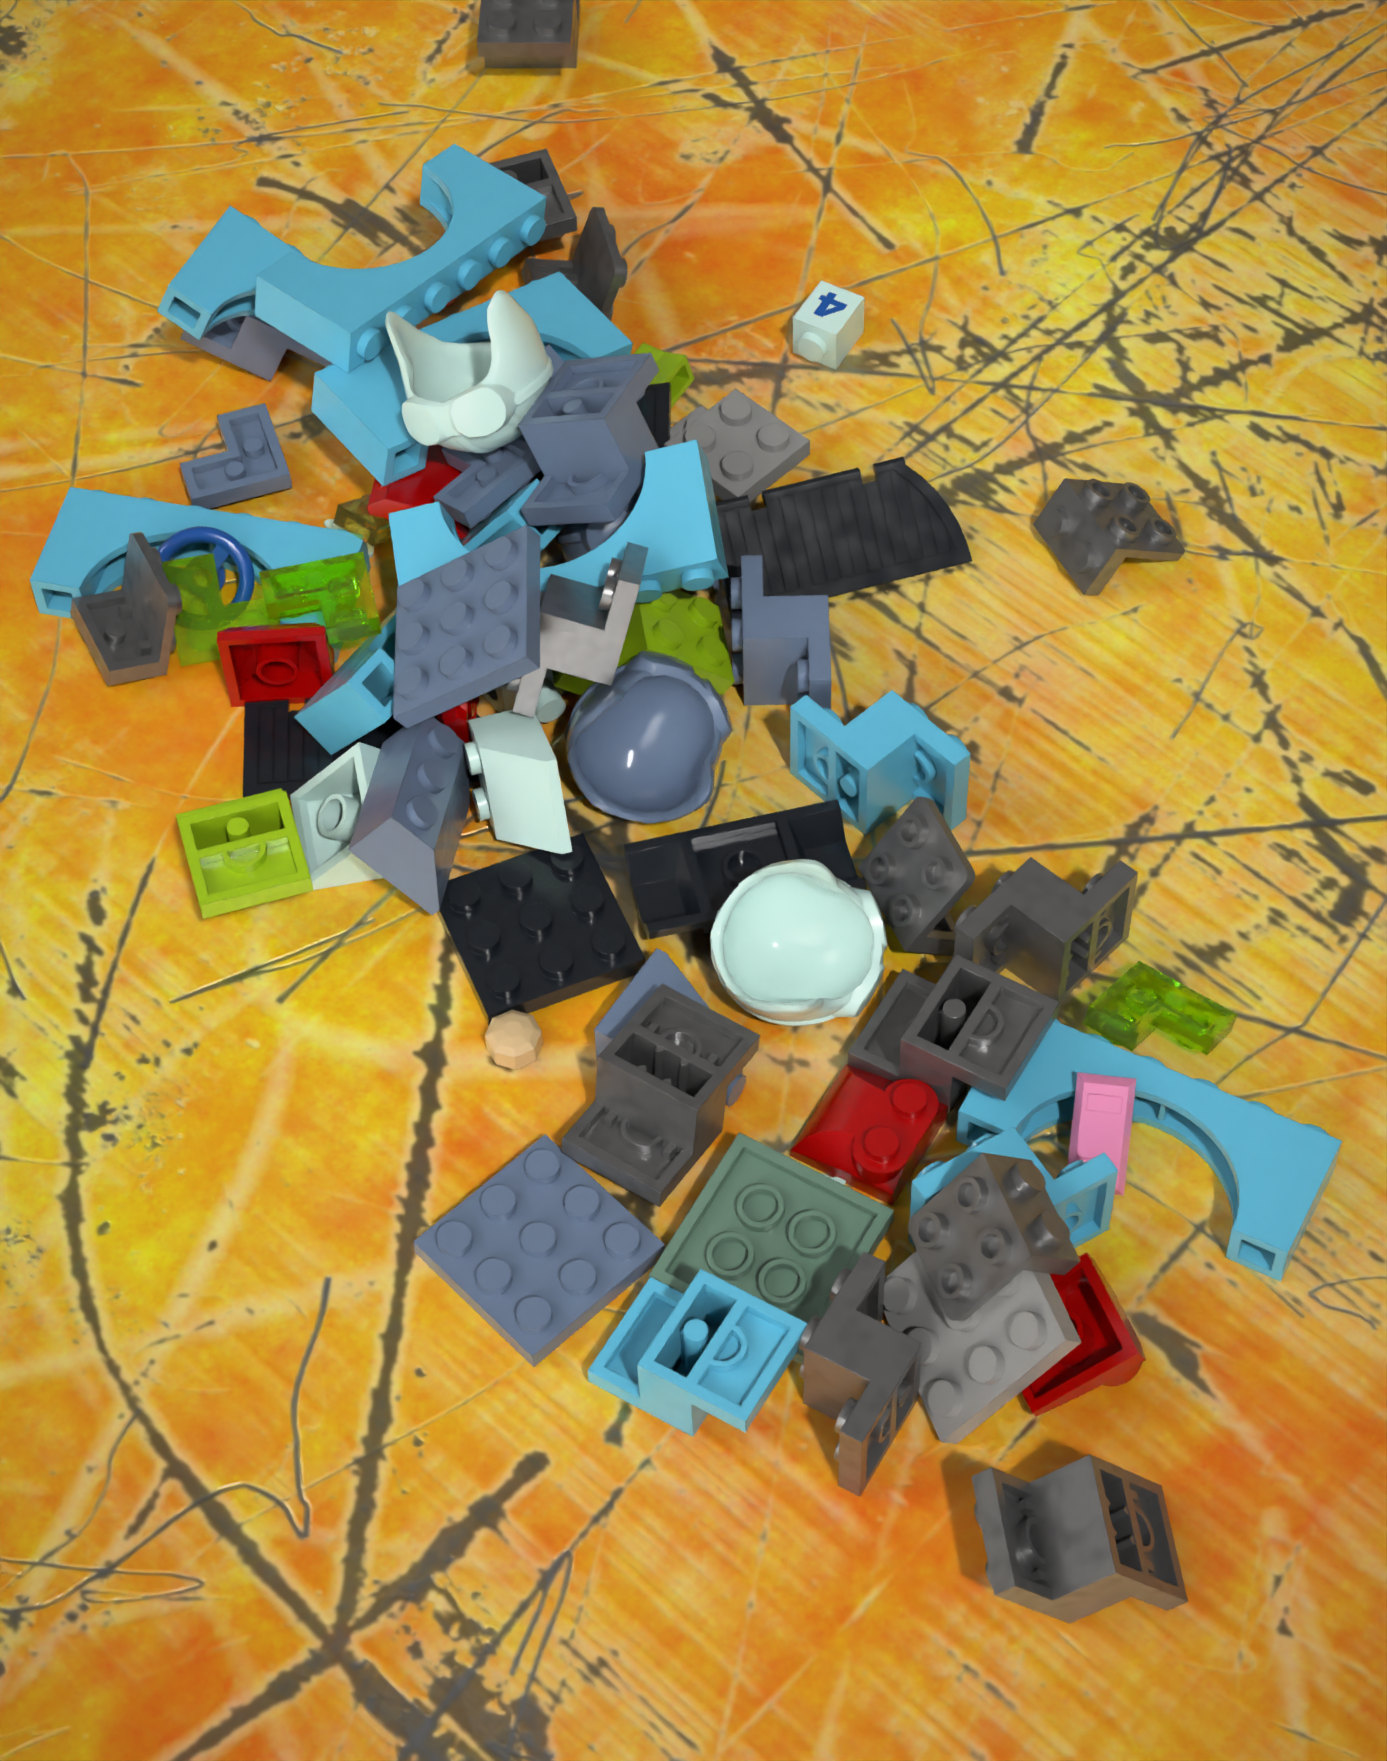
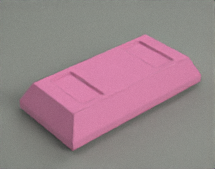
[1067,1072,1136,1196]

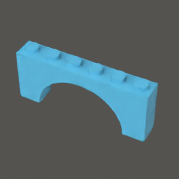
[255,144,546,373]
[157,205,312,340]
[311,271,633,487]
[388,439,729,603]
[294,479,564,755]
[30,487,371,663]
[956,1019,1342,1281]

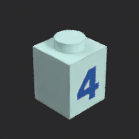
[793,280,865,370]

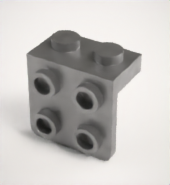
[521,207,627,321]
[1033,478,1185,596]
[70,532,182,686]
[858,797,975,956]
[908,1153,1080,1321]

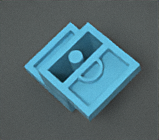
[790,690,971,836]
[908,1126,1118,1251]
[587,1269,808,1437]

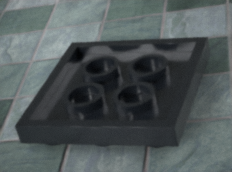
[437,833,646,1026]

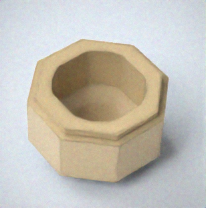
[485,1010,543,1070]

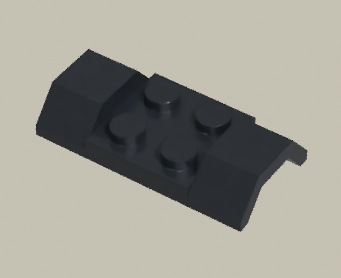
[624,799,867,939]

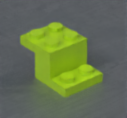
[552,589,735,696]
[176,788,314,919]

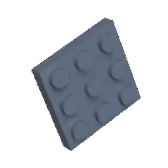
[393,525,540,728]
[413,1134,665,1367]

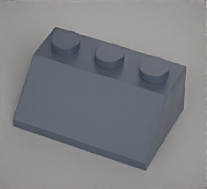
[348,717,471,915]

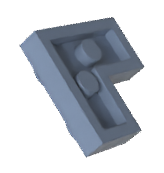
[180,403,292,509]
[433,438,541,529]

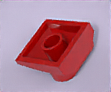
[217,623,335,707]
[790,1064,948,1206]
[1022,1252,1146,1417]

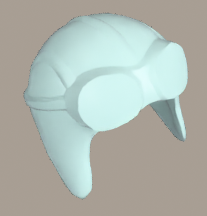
[385,290,553,453]
[710,859,887,1026]

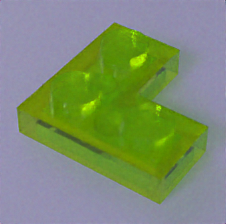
[259,552,382,644]
[162,553,280,666]
[1083,961,1238,1055]

